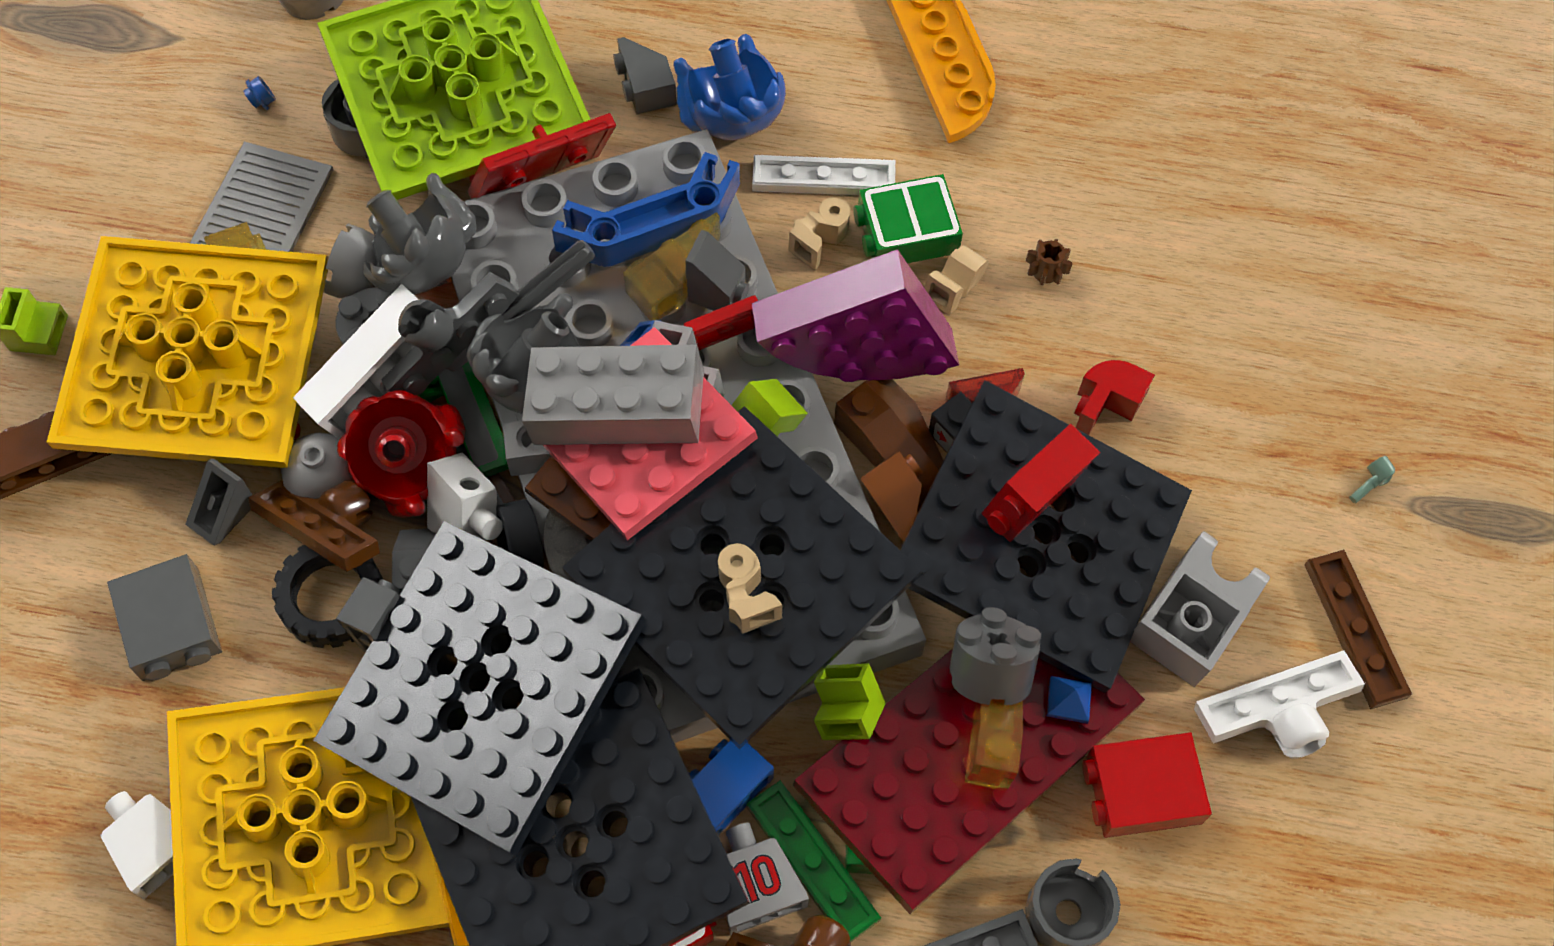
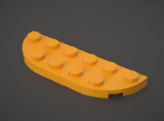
[886,0,996,143]

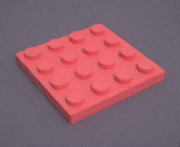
[543,327,758,541]

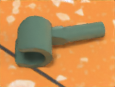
[1349,456,1395,504]

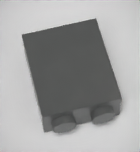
[107,554,222,681]

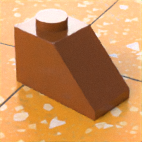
[860,451,923,542]

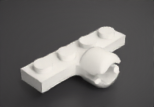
[1194,650,1365,759]

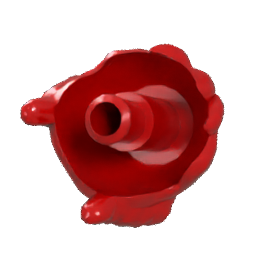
[337,390,466,518]

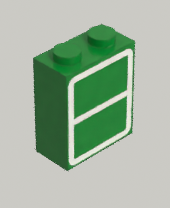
[853,174,963,263]

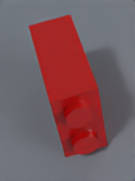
[981,423,1101,542]
[1082,732,1212,838]

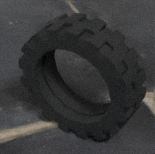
[272,545,383,648]

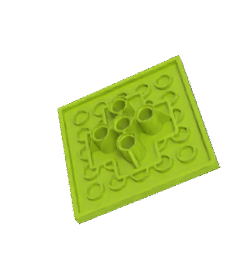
[317,0,591,200]

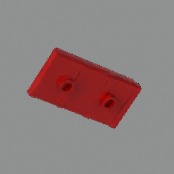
[467,113,616,199]

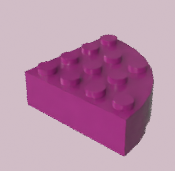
[752,249,959,382]

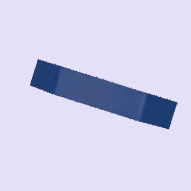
[552,152,740,267]

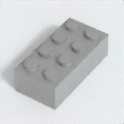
[522,344,704,445]

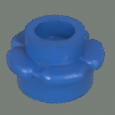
[243,76,276,110]

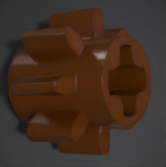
[1026,239,1073,285]

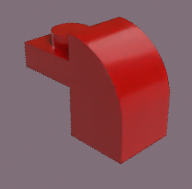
[1074,360,1155,435]

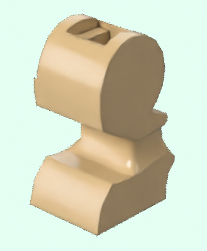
[788,197,850,271]
[925,245,989,315]
[718,543,782,634]

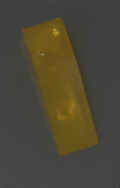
[965,699,1023,791]

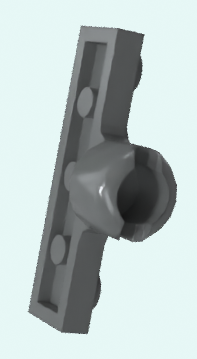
[381,272,520,396]

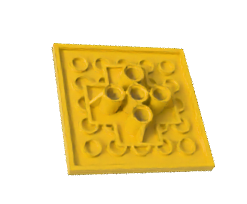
[47,236,328,468]
[167,687,450,946]

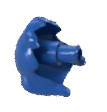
[673,34,786,140]

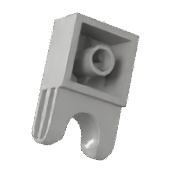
[1130,531,1270,687]

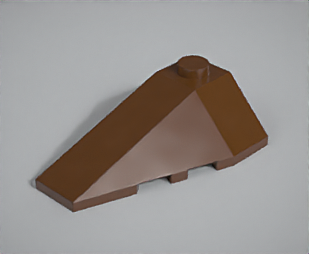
[834,379,944,511]

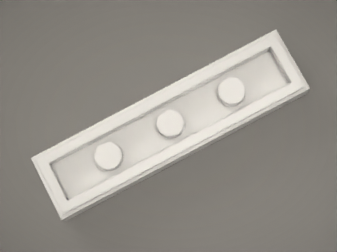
[752,155,896,195]

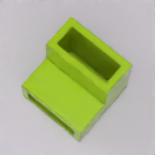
[0,287,68,355]
[732,379,808,437]
[814,663,886,740]

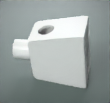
[427,453,503,540]
[101,791,173,899]

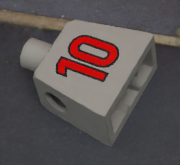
[726,823,809,935]

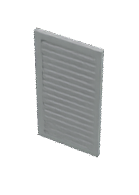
[190,141,334,252]

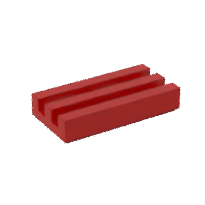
[683,295,758,350]

